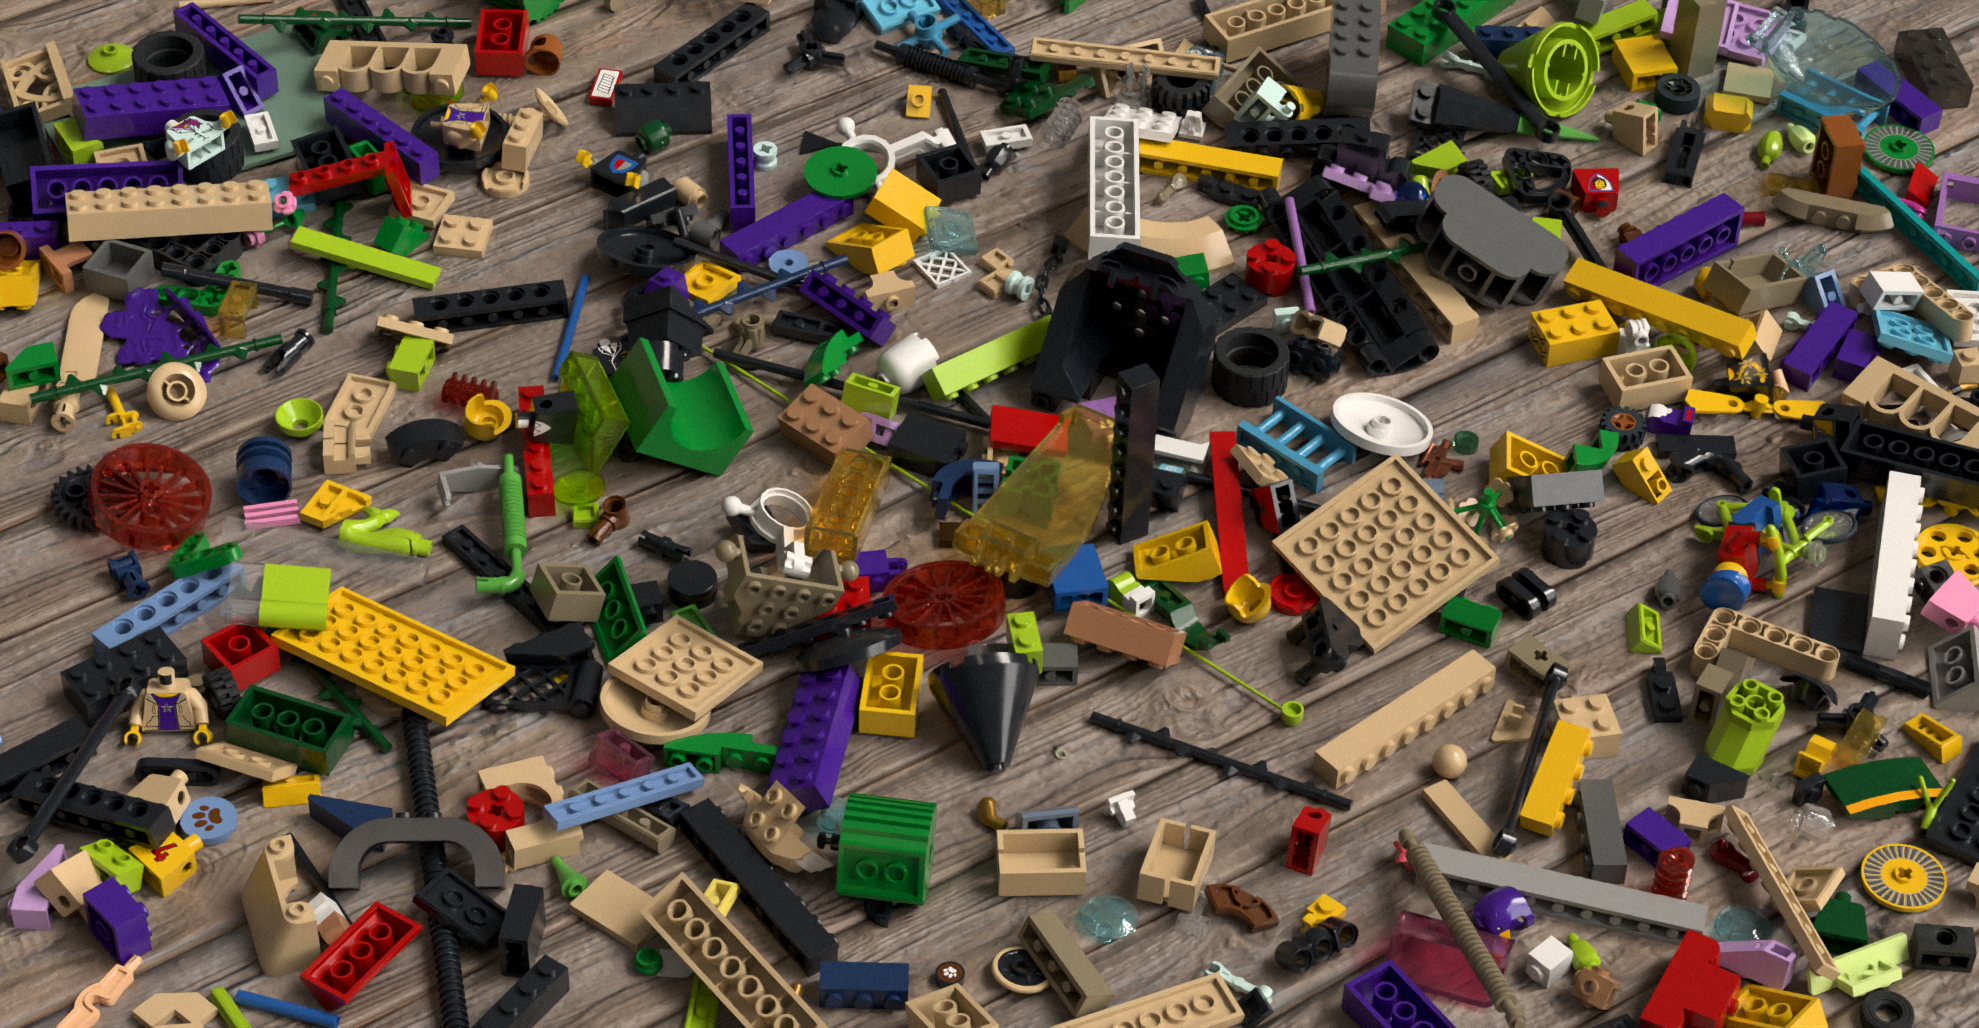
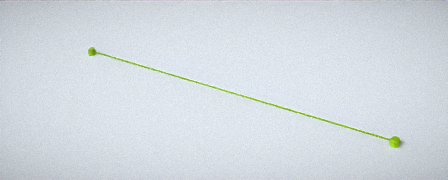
[702,345,1304,726]

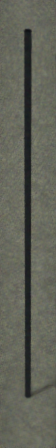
[713,348,1322,513]

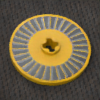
[1860,844,1947,912]

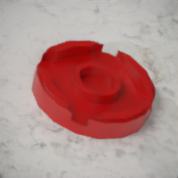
[1269,572,1320,616]

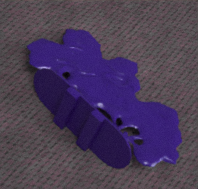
[100,287,221,384]

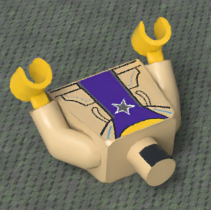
[431,83,498,152]
[124,667,213,746]

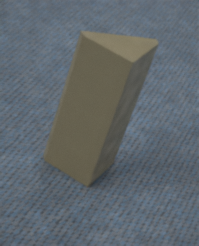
[1669,0,1727,79]

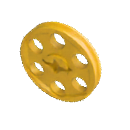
[1913,523,1979,586]

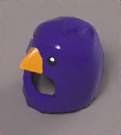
[1472,885,1535,943]

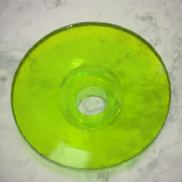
[554,471,606,506]

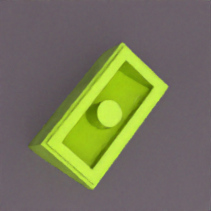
[1626,602,1662,654]

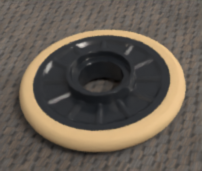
[991,946,1051,994]

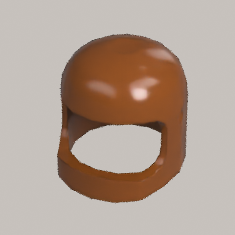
[524,33,564,76]
[0,230,26,271]

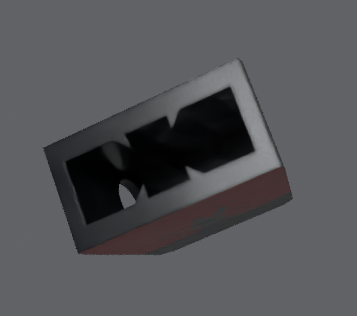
[1249,479,1301,534]

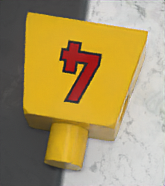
[128,832,203,898]

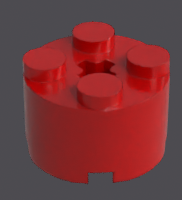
[1245,239,1296,297]
[467,785,526,853]

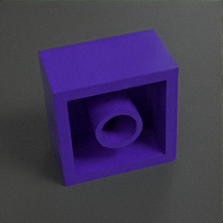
[83,877,152,966]

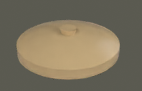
[599,676,711,745]

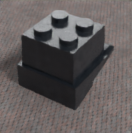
[623,285,714,362]

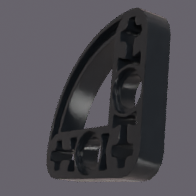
[1502,148,1572,204]

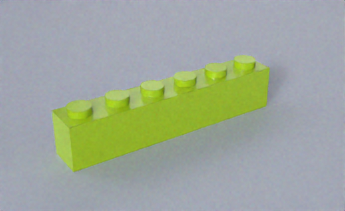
[920,315,1051,403]

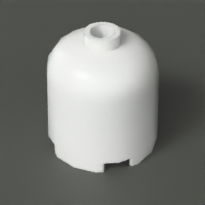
[876,332,939,395]

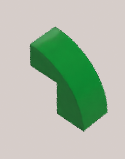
[1564,429,1619,472]

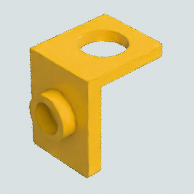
[906,84,933,119]

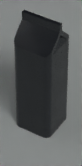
[603,177,676,231]

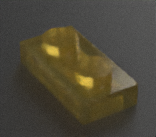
[1764,172,1817,196]

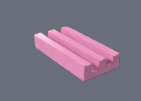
[243,499,301,531]

